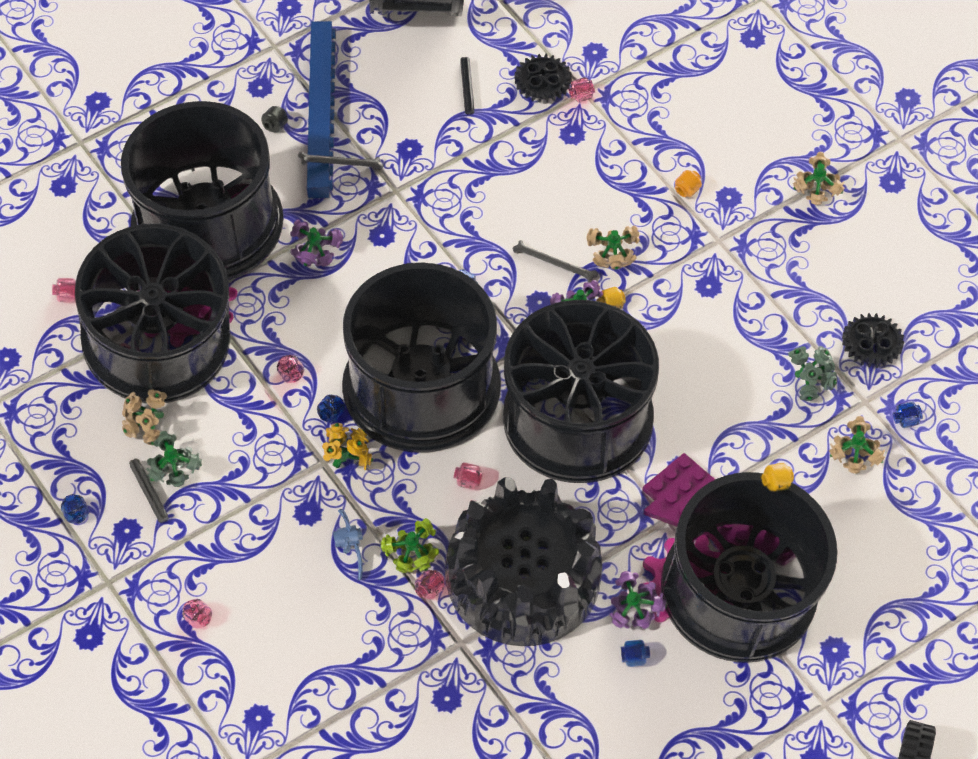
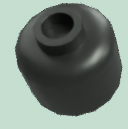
[261,106,288,132]

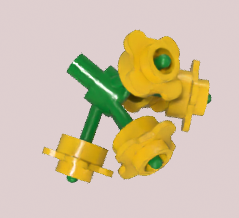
[322,423,373,470]

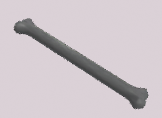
[298,152,384,170]
[512,240,598,283]

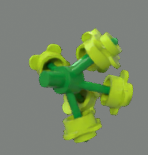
[381,518,439,573]

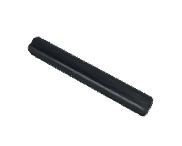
[460,57,474,115]

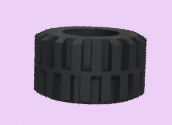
[898,720,936,759]

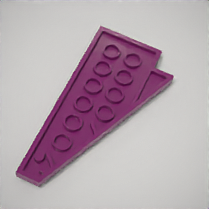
[643,453,796,566]

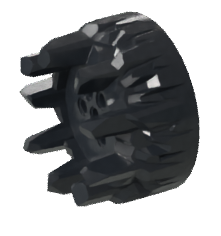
[445,477,602,646]

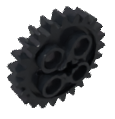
[514,54,572,103]
[842,312,904,368]

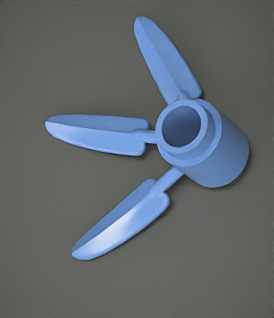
[333,509,363,580]

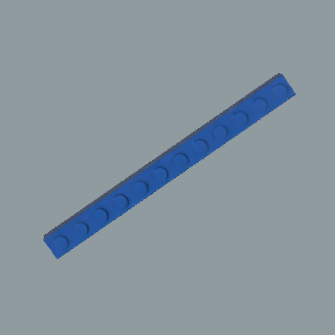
[307,21,336,198]

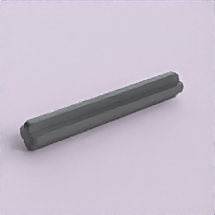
[129,458,169,523]

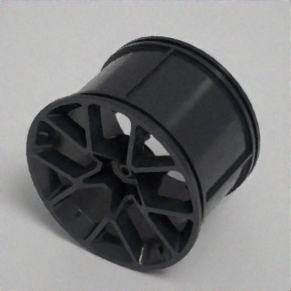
[121,101,284,280]
[342,262,501,453]

